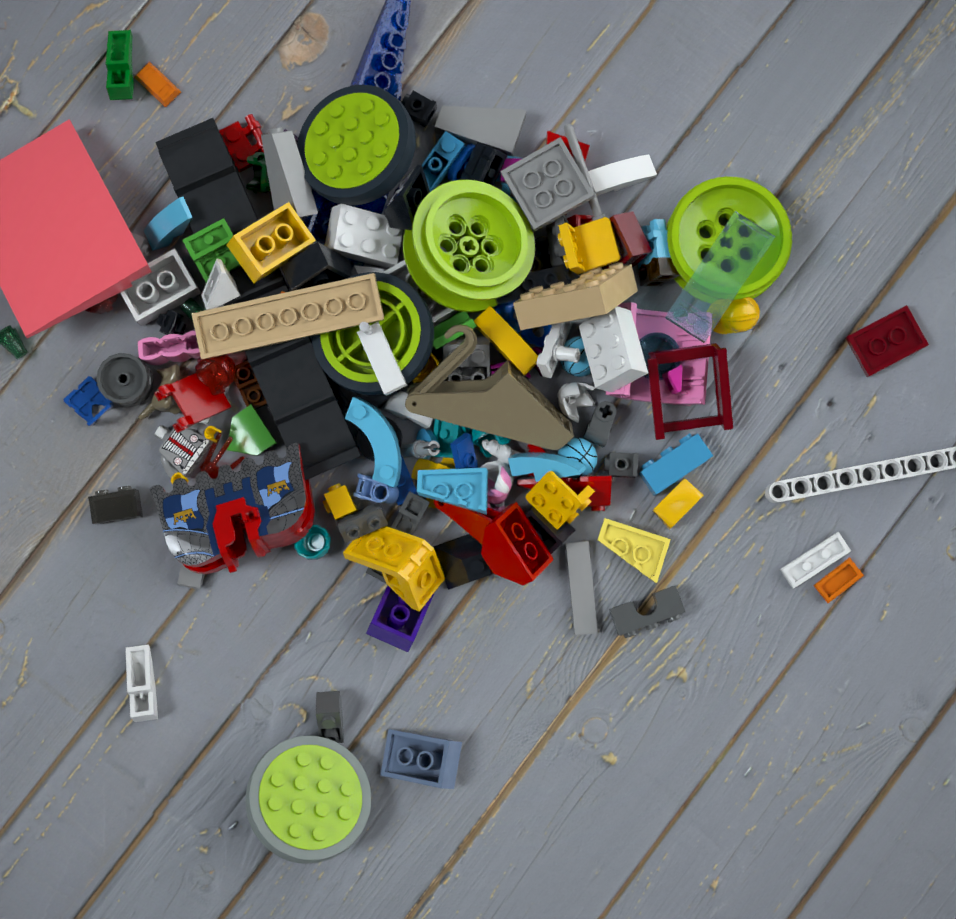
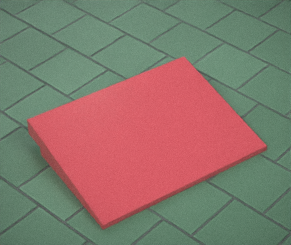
[0,119,152,338]

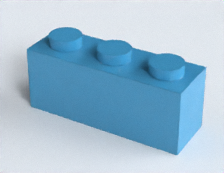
[638,433,713,496]

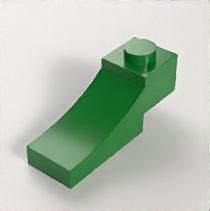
[105,30,134,100]

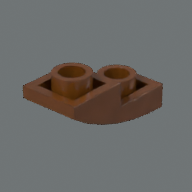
[229,360,268,410]

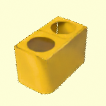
[653,478,704,530]

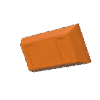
[134,61,181,108]
[813,557,864,604]

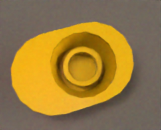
[706,297,760,334]

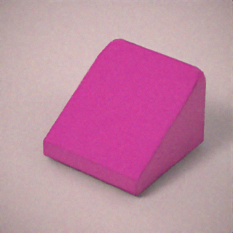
[662,365,682,395]

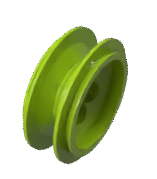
[403,180,535,312]

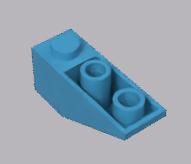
[422,131,465,192]

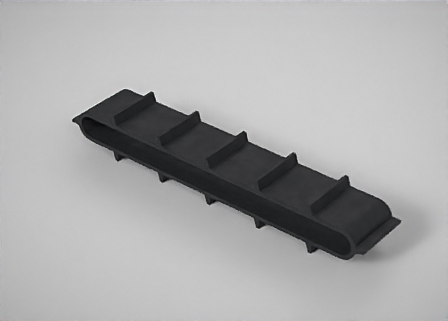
[155,118,361,481]

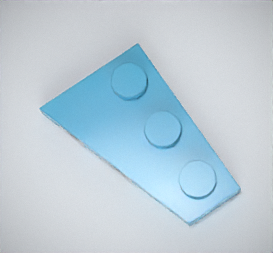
[417,468,488,514]

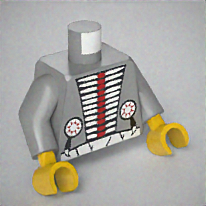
[154,423,222,484]

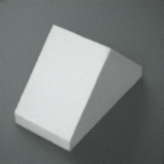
[201,259,240,310]

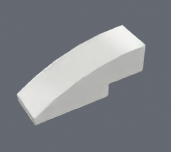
[588,154,657,196]
[126,644,158,722]

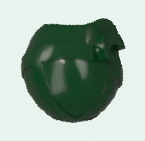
[246,152,271,194]

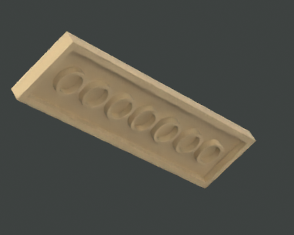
[192,273,385,360]

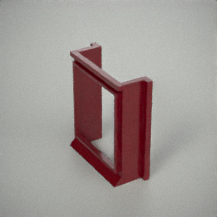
[647,343,733,440]

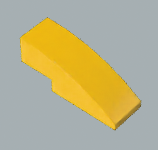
[474,306,538,375]

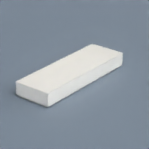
[357,322,407,396]
[780,532,851,589]

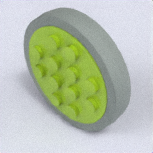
[245,736,371,864]

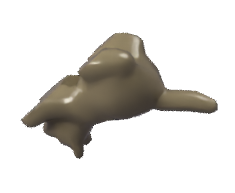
[138,364,188,420]

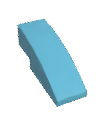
[144,197,193,251]
[508,452,586,482]

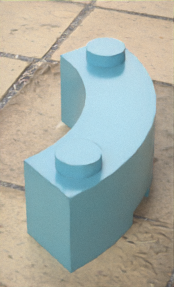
[345,397,402,487]

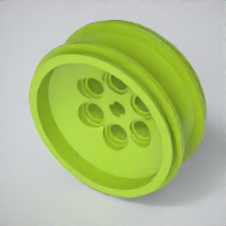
[666,176,792,304]

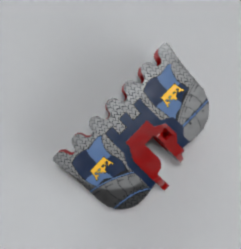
[150,443,315,574]

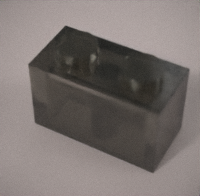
[88,486,143,525]

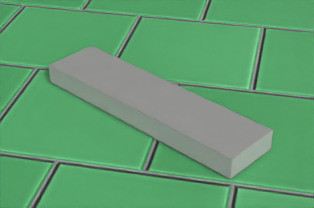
[566,541,598,635]

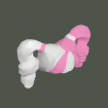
[480,439,521,512]

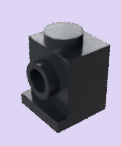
[401,90,437,128]

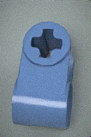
[352,473,399,504]

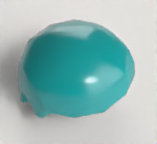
[294,525,331,560]

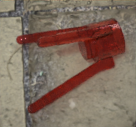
[199,433,245,479]

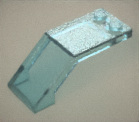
[665,211,775,343]

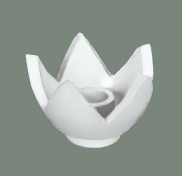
[557,382,595,423]

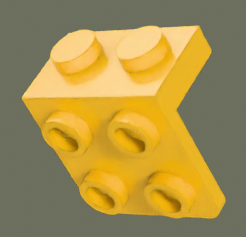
[558,217,620,275]
[526,471,595,530]

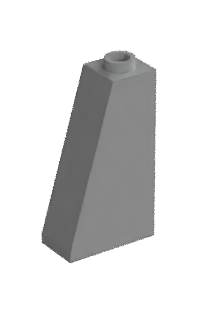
[432,106,526,156]
[261,127,318,217]

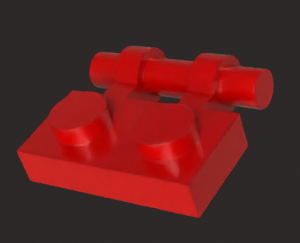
[219,114,264,172]

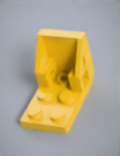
[343,526,445,612]

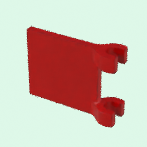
[154,368,231,433]

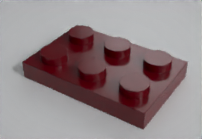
[845,305,929,377]

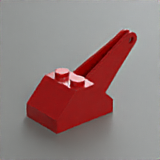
[434,500,554,586]

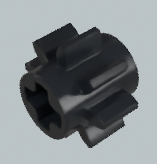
[156,310,187,335]

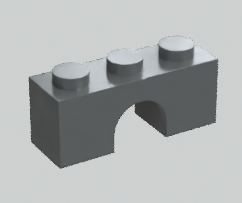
[609,586,686,638]

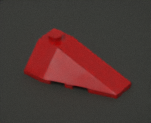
[517,476,612,511]

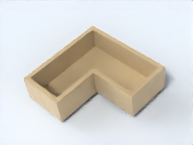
[513,262,638,330]

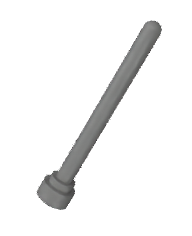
[564,124,608,222]

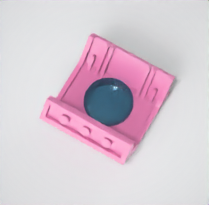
[605,302,712,406]

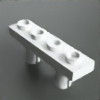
[537,317,593,378]

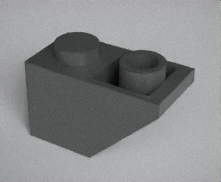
[316,691,344,743]

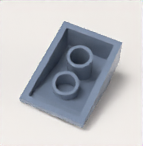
[380,729,462,789]

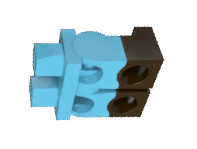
[638,219,680,286]

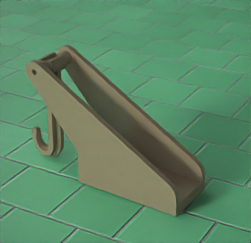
[405,324,574,450]

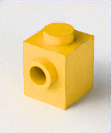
[323,483,358,520]

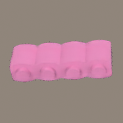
[138,331,230,365]

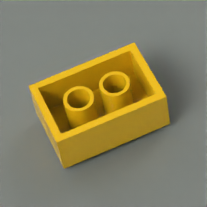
[227,202,316,283]

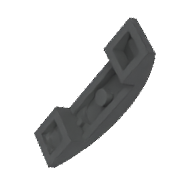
[365,491,430,584]

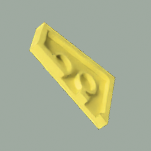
[597,518,671,583]

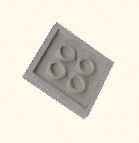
[500,137,595,232]

